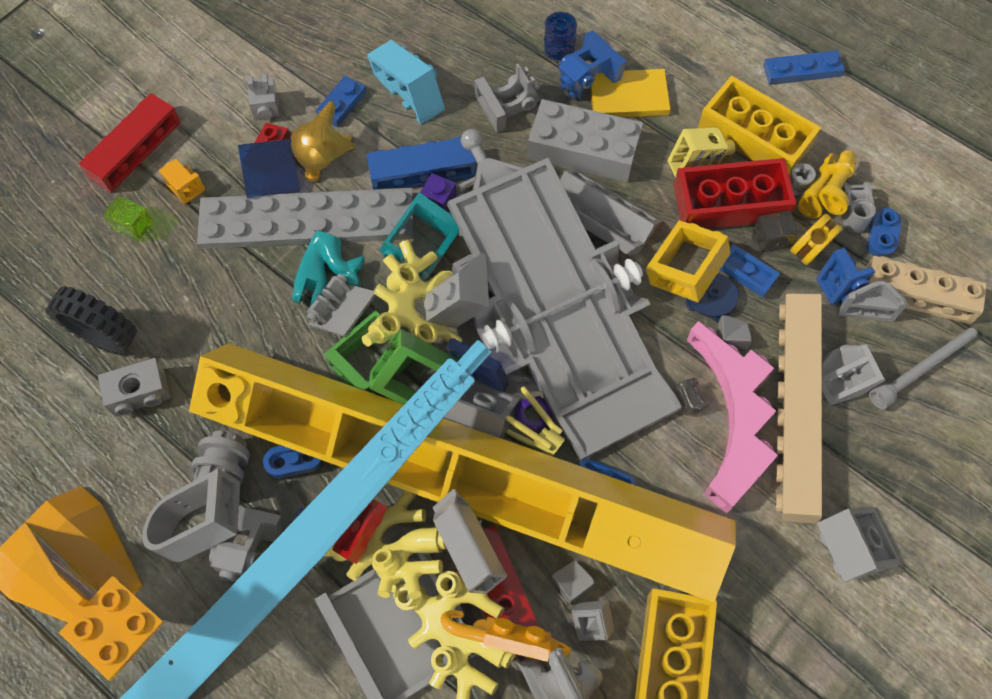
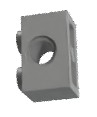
[98,358,171,416]

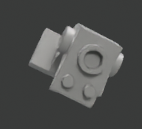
[474,64,541,133]
[209,506,283,583]

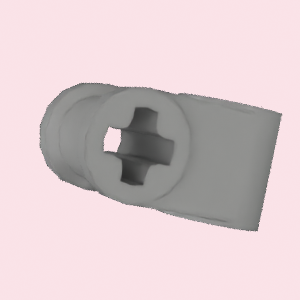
[842,182,876,234]

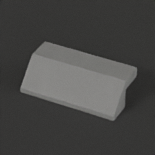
[560,169,662,257]

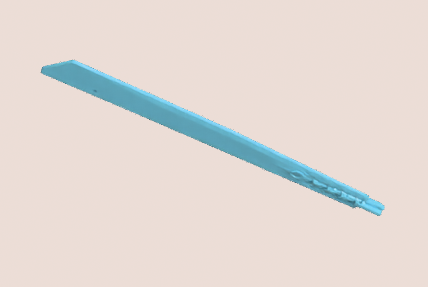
[120,340,492,699]

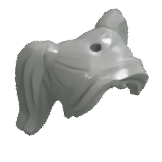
[517,648,603,699]

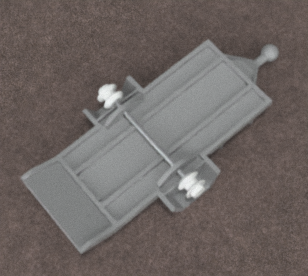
[447,129,682,460]

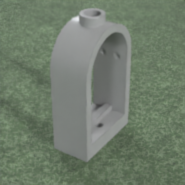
[142,468,240,562]

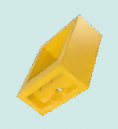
[646,220,731,302]

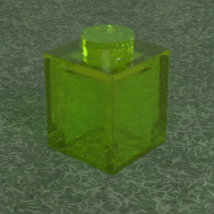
[103,195,153,242]

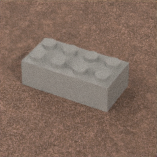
[527,99,643,183]

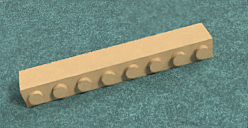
[776,294,822,524]

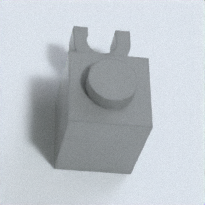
[247,74,280,120]

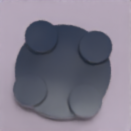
[685,273,739,323]

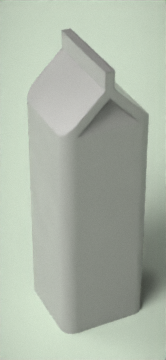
[432,489,507,594]

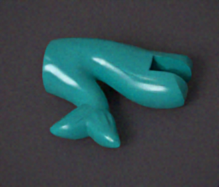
[292,231,365,307]

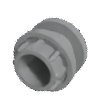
[190,430,251,485]

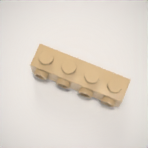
[865,256,987,324]

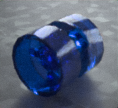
[544,11,577,61]

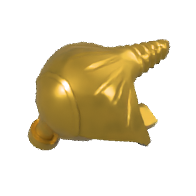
[291,101,356,182]

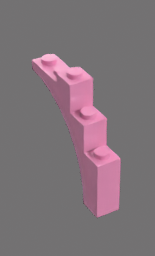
[687,321,778,514]

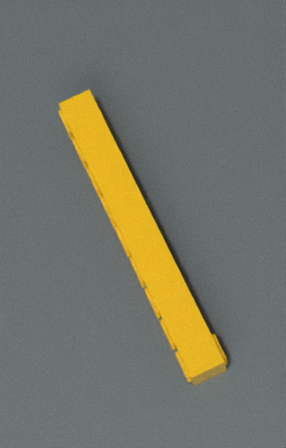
[189,343,736,602]

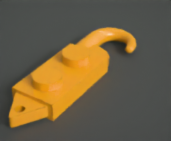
[440,610,571,662]

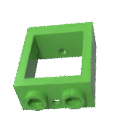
[324,310,414,394]
[369,329,459,405]

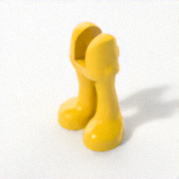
[798,150,856,219]

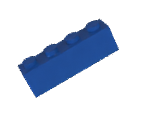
[366,137,476,190]

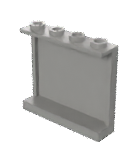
[314,553,477,699]

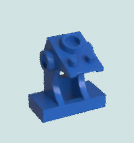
[559,30,627,101]

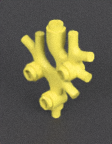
[362,240,462,348]
[324,490,447,600]
[391,571,516,699]

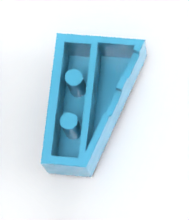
[367,40,445,125]

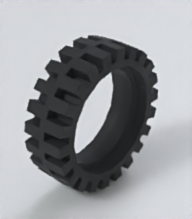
[45,286,138,355]

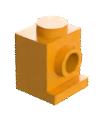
[159,159,206,205]

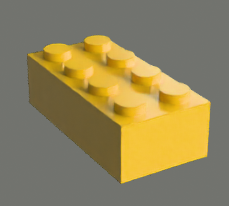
[698,75,822,176]
[635,588,717,699]

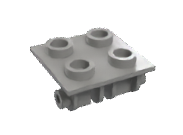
[306,274,376,337]

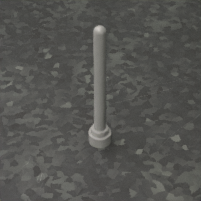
[869,328,978,409]

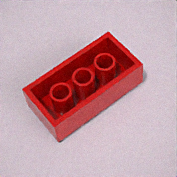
[673,158,796,229]

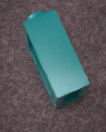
[379,192,459,282]

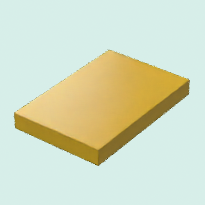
[590,69,670,117]

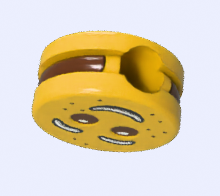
[790,214,843,265]

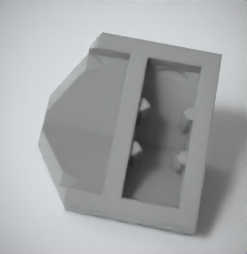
[837,281,907,322]
[822,344,885,405]

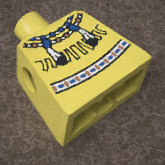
[667,127,735,178]

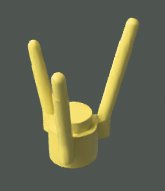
[506,387,565,456]

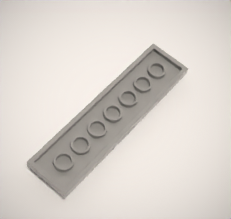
[197,188,414,249]

